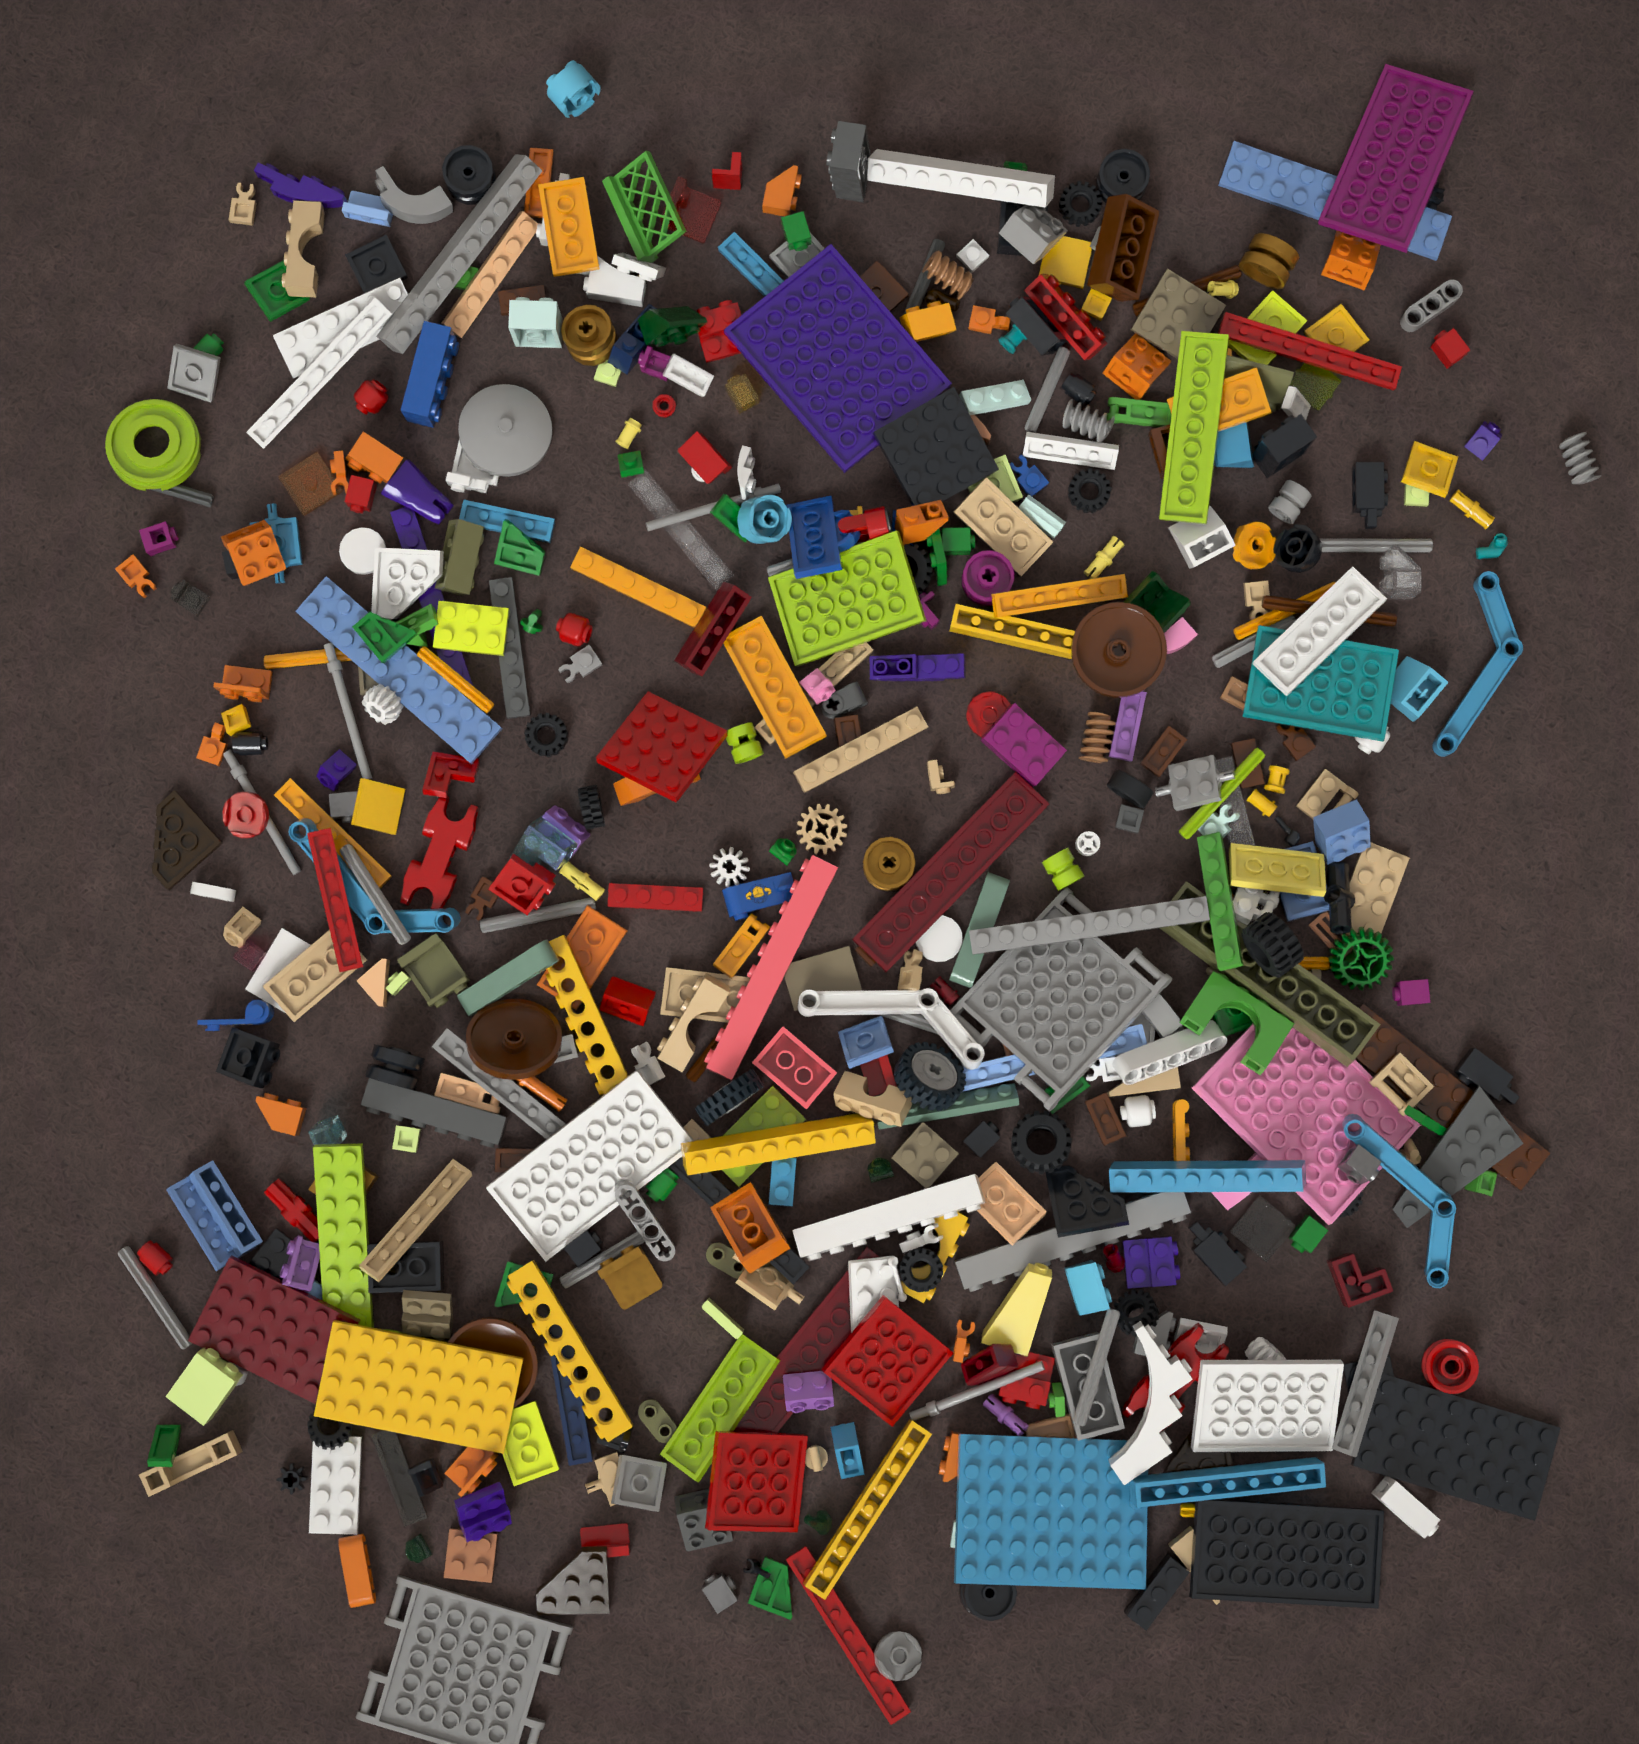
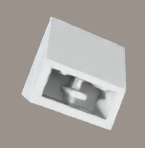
[1168,506,1235,569]

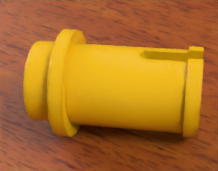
[1246,789,1278,817]

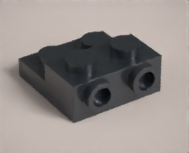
[216,1027,280,1089]

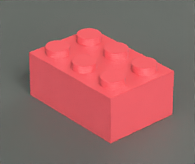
[752,1027,837,1109]

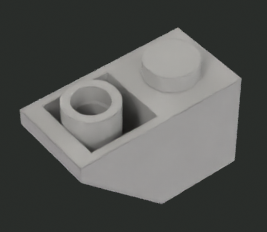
[1132,1311,1176,1356]

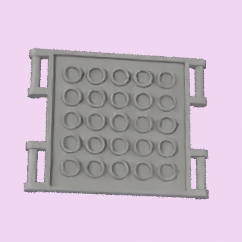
[950,887,1173,1111]
[356,1575,573,1744]

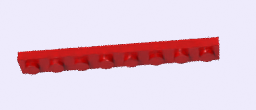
[1218,312,1402,390]
[786,1545,911,1725]

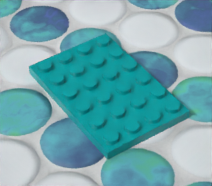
[1242,625,1399,742]

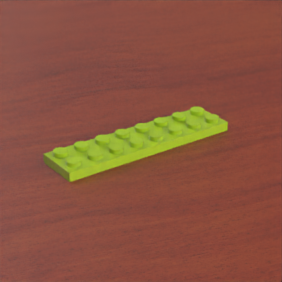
[1159,331,1229,524]
[313,1144,374,1328]

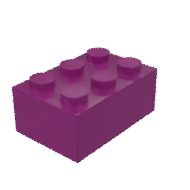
[980,703,1067,787]

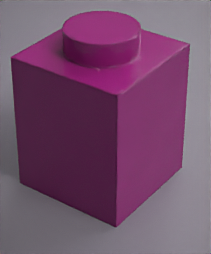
[1392,979,1430,1006]

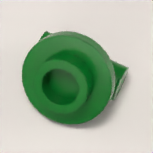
[520,609,543,634]
[769,838,797,866]

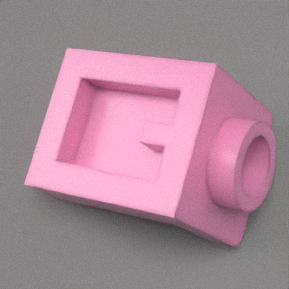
[799,668,836,705]

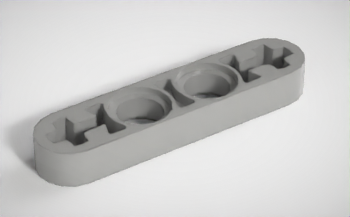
[615,1181,675,1261]

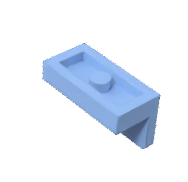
[342,191,393,227]

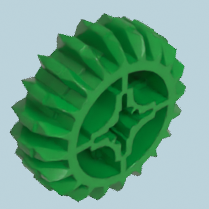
[1328,927,1394,991]

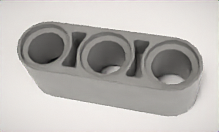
[1400,280,1463,332]

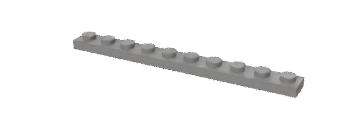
[969,896,1210,955]

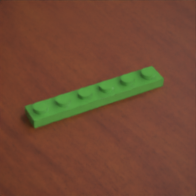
[1197,832,1243,971]

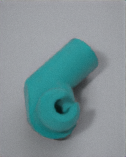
[1476,533,1508,559]

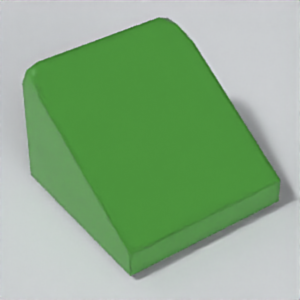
[1464,1170,1497,1196]

